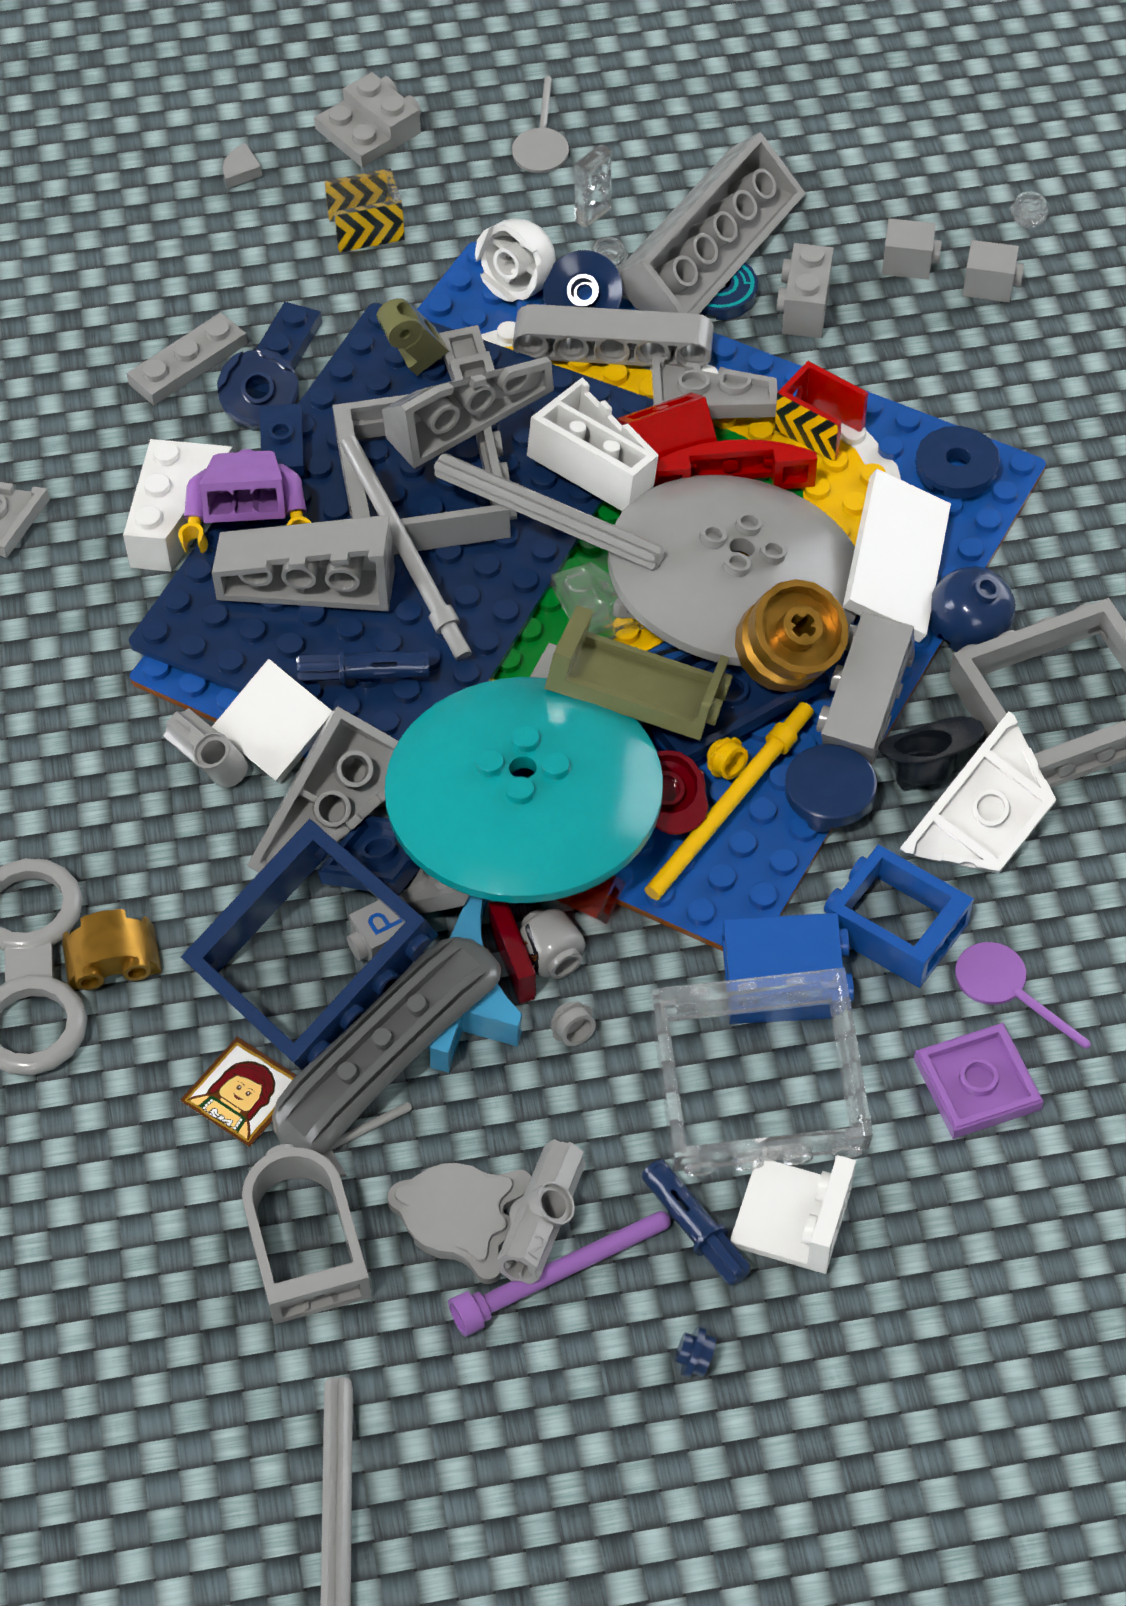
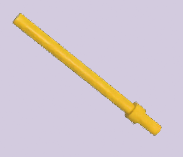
[644,702,814,900]

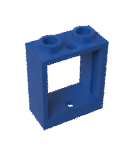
[823,844,974,988]

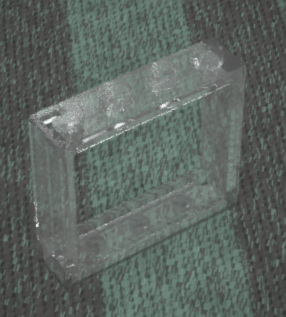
[650,967,873,1176]

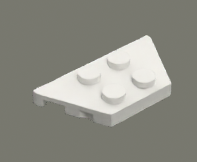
[900,711,1056,874]

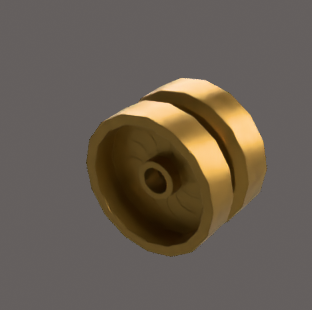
[735,579,849,692]

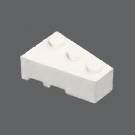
[527,377,659,512]

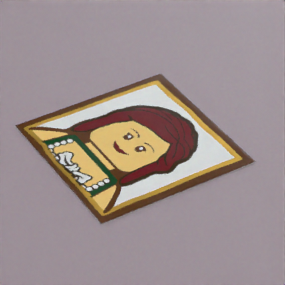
[180,1037,297,1147]

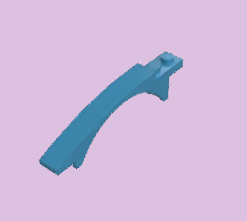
[426,895,522,1073]

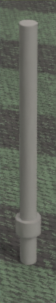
[340,435,472,661]

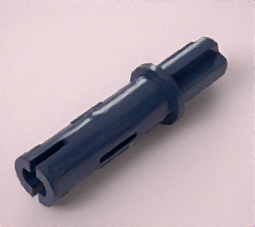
[296,649,429,684]
[641,1159,751,1286]

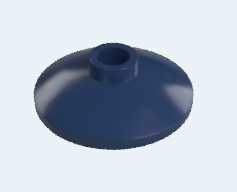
[543,250,623,309]

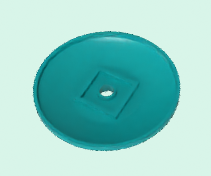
[385,677,663,903]

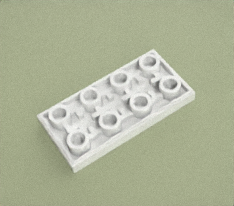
[843,469,951,642]

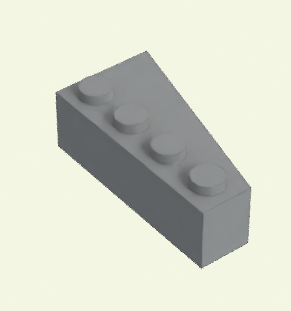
[212,515,395,611]

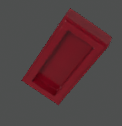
[489,901,536,1004]

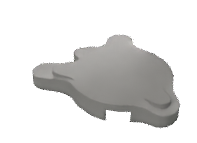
[387,1163,531,1284]

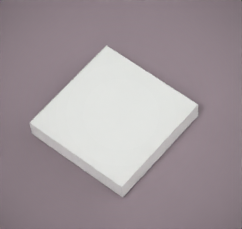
[212,659,332,784]

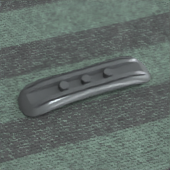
[272,937,501,1154]

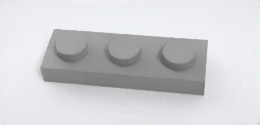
[127,312,247,406]

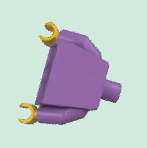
[178,449,311,553]

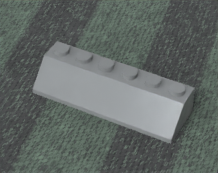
[618,131,806,314]

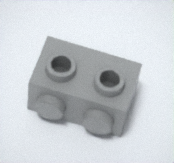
[776,243,834,338]

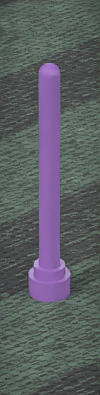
[448,1211,671,1337]

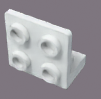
[731,1155,856,1274]

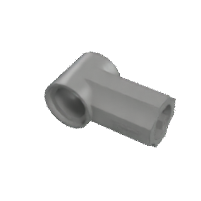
[163,708,248,788]

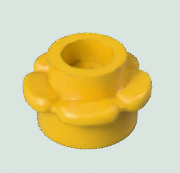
[707,737,748,780]

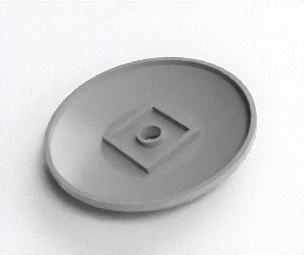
[607,475,858,666]

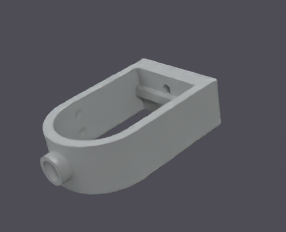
[242,1144,372,1325]

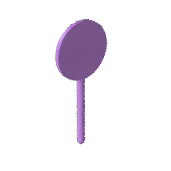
[955,942,1091,1049]

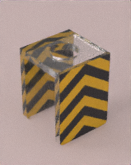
[324,168,405,252]

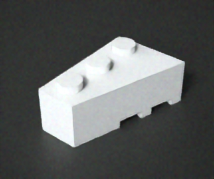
[123,439,233,572]

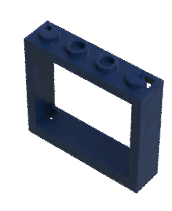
[181,819,438,1070]

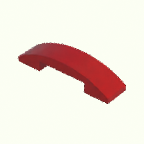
[654,439,818,489]

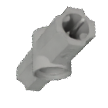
[497,1139,586,1285]

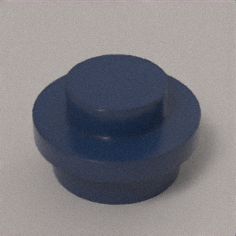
[675,1326,716,1378]

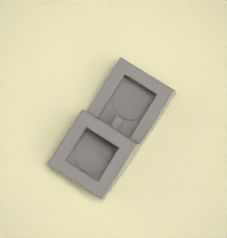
[439,325,495,381]

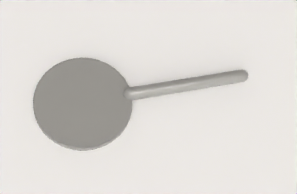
[512,76,569,173]

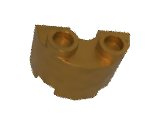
[62,909,162,990]

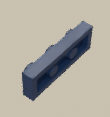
[247,301,322,399]

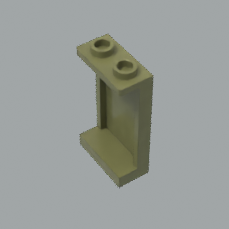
[544,605,733,740]

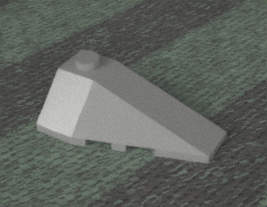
[382,356,554,468]
[247,706,399,873]

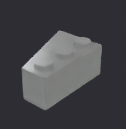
[816,612,915,763]

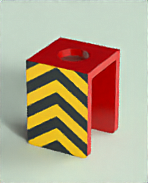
[774,361,868,461]

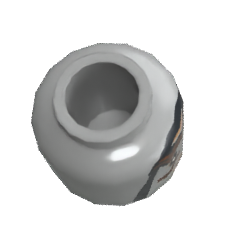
[519,909,586,979]

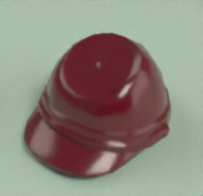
[655,750,708,835]

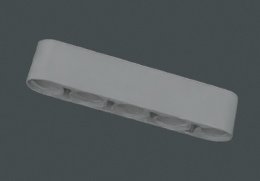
[512,304,714,368]

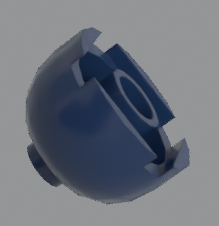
[929,566,1016,652]

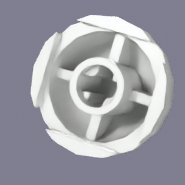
[475,218,556,302]

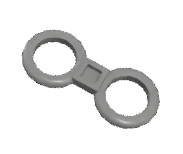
[0,858,88,1075]

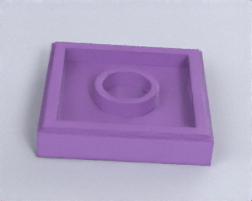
[914,1023,1044,1139]

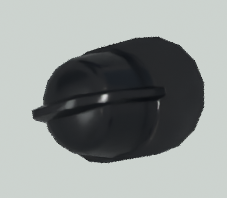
[878,716,985,790]

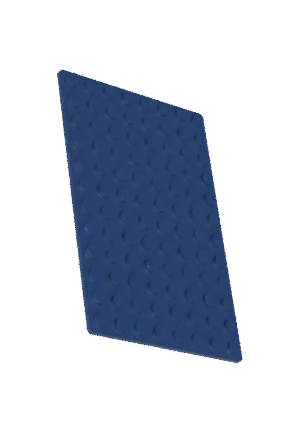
[129,303,653,741]

